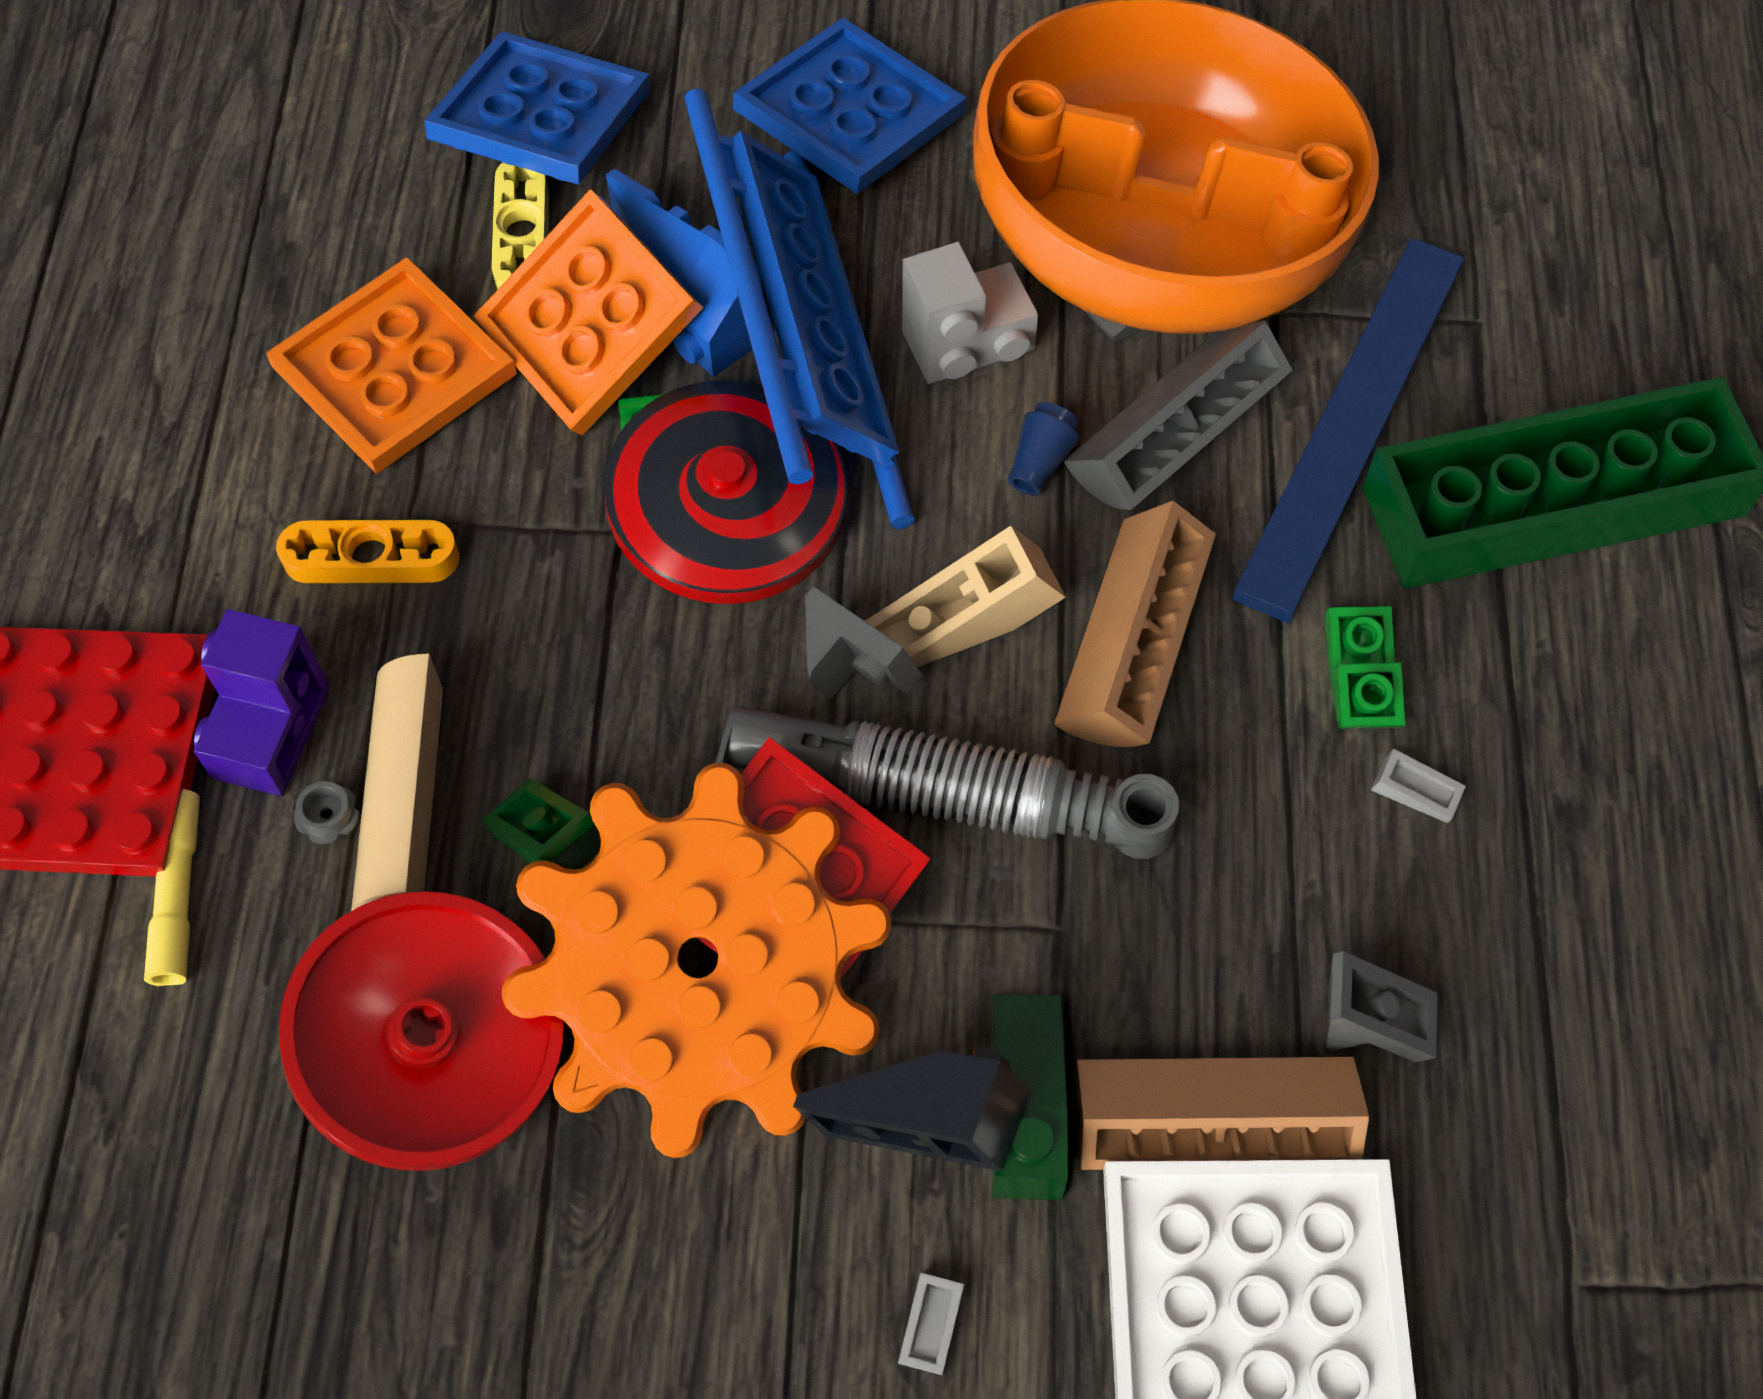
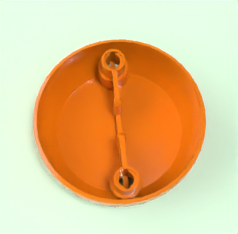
[973,0,1379,334]

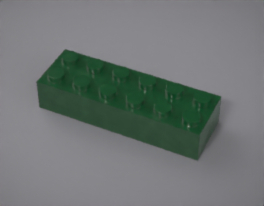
[1363,376,1763,590]

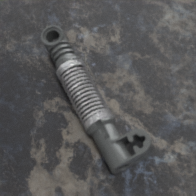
[715,706,1179,859]

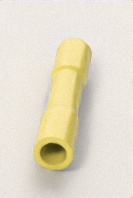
[144,789,200,986]

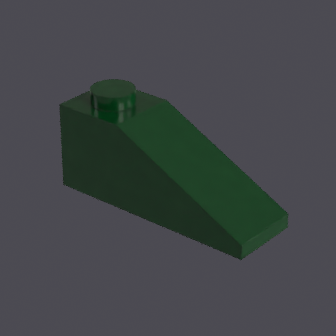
[992,994,1068,1200]

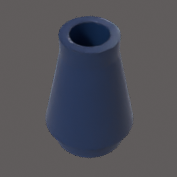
[1007,402,1080,496]

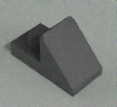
[805,586,922,699]
[1326,951,1438,1062]

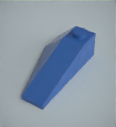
[606,168,762,377]

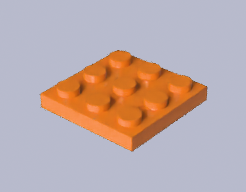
[473,189,704,436]
[266,257,517,475]

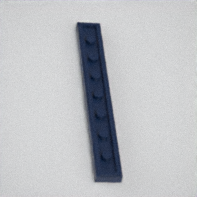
[1232,237,1465,624]

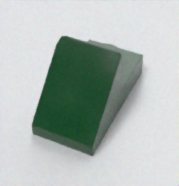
[481,778,599,870]

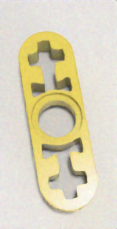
[492,162,549,290]

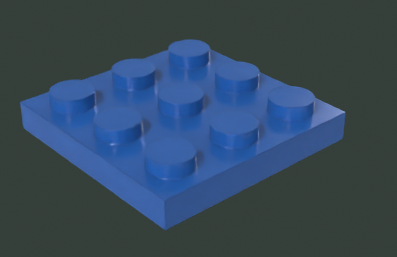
[733,18,967,194]
[424,31,650,185]

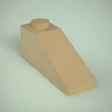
[865,526,1066,668]

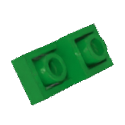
[1324,606,1405,729]

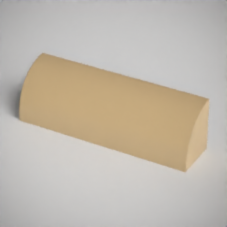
[351,654,443,911]

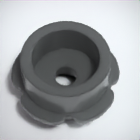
[294,781,359,844]

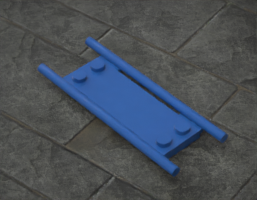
[684,89,915,529]

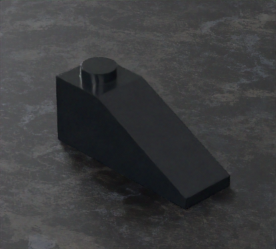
[793,1048,1030,1172]

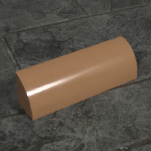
[1054,501,1216,747]
[1076,1057,1369,1170]

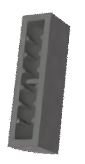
[1063,321,1293,510]

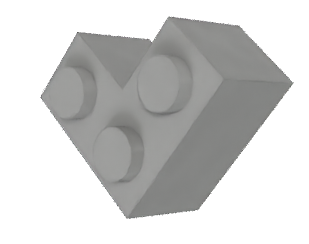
[902,242,1038,384]

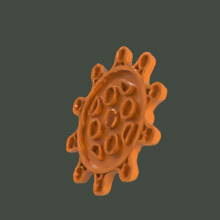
[502,763,891,1158]

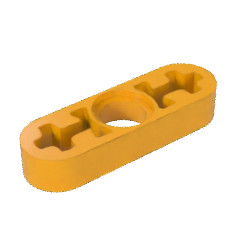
[276,520,460,583]

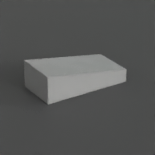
[1371,749,1466,823]
[898,1272,965,1375]

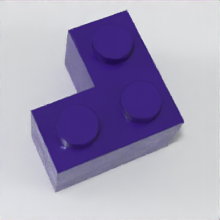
[194,609,330,797]

